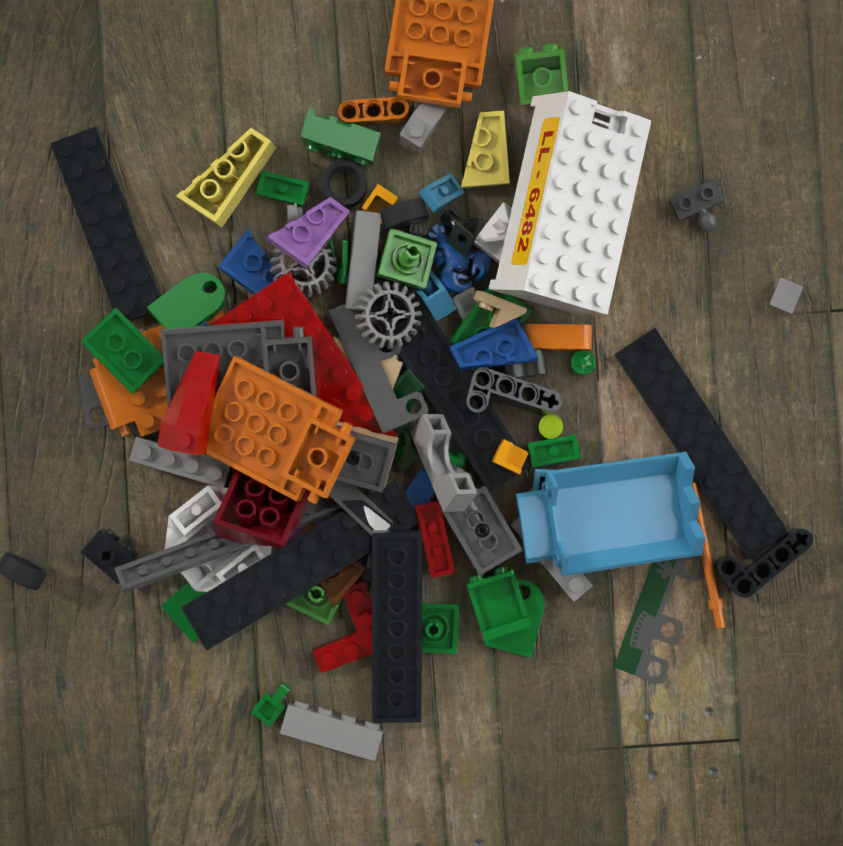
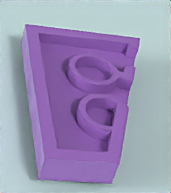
[266,197,350,269]

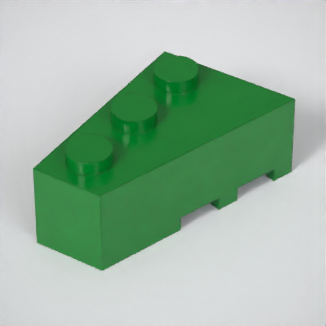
[300,108,381,167]

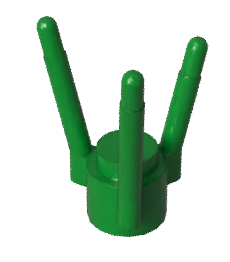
[328,237,350,284]

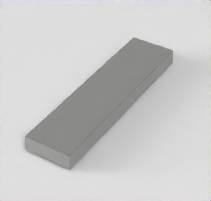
[345,210,381,311]

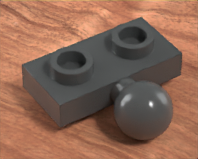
[669,179,724,232]

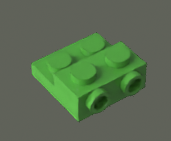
[514,43,568,105]

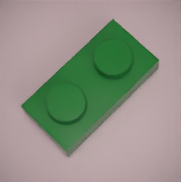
[256,170,310,207]
[527,434,580,467]

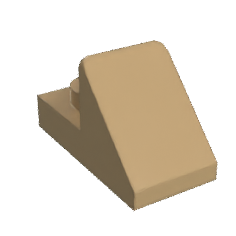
[474,291,527,328]

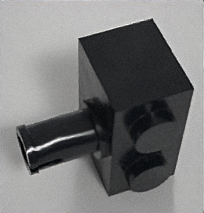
[81,529,138,584]

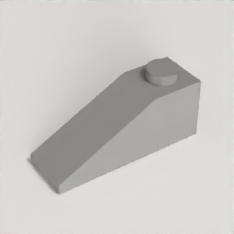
[399,103,449,152]

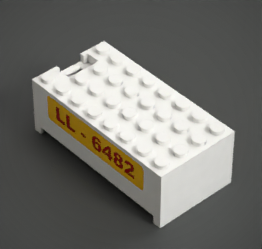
[489,91,651,315]

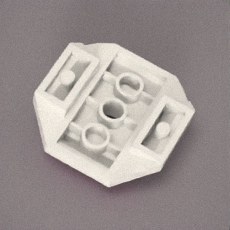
[165,485,272,592]

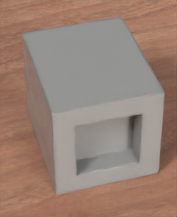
[769,277,803,316]

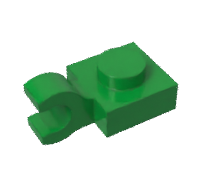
[251,682,291,727]

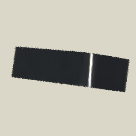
[460,367,562,417]
[714,528,813,598]

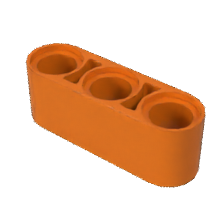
[338,97,409,126]
[521,324,592,351]

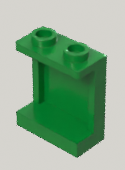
[466,566,532,641]

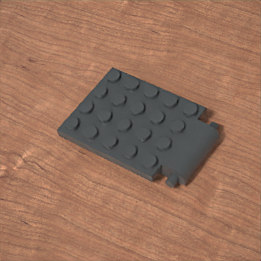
[161,320,316,407]

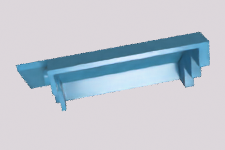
[516,452,706,576]

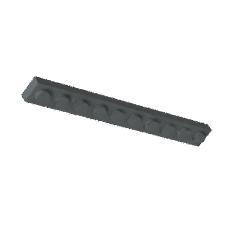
[114,496,344,593]

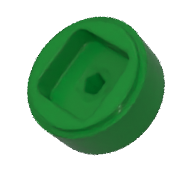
[570,350,596,375]

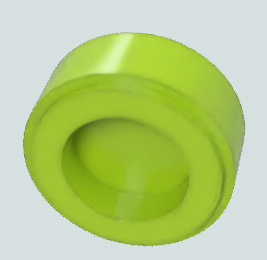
[538,414,563,439]

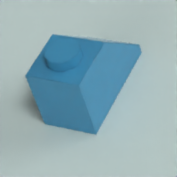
[415,270,457,322]

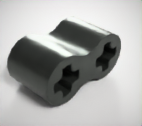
[500,349,548,378]

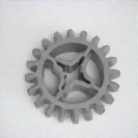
[270,243,336,298]
[355,282,422,349]

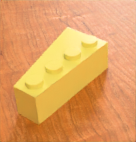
[176,128,276,228]

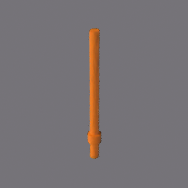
[692,483,726,629]

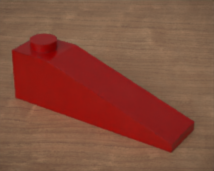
[158,351,221,455]

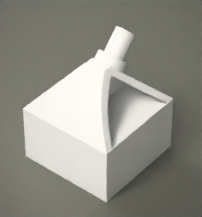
[473,202,512,264]

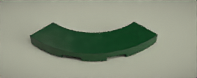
[393,369,425,472]

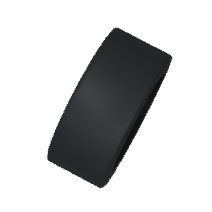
[321,160,368,208]
[380,198,429,231]
[0,552,47,591]

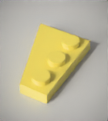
[461,111,510,188]

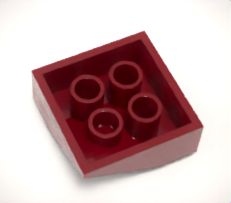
[213,469,311,548]

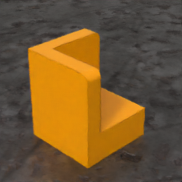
[362,184,398,224]
[492,439,528,475]

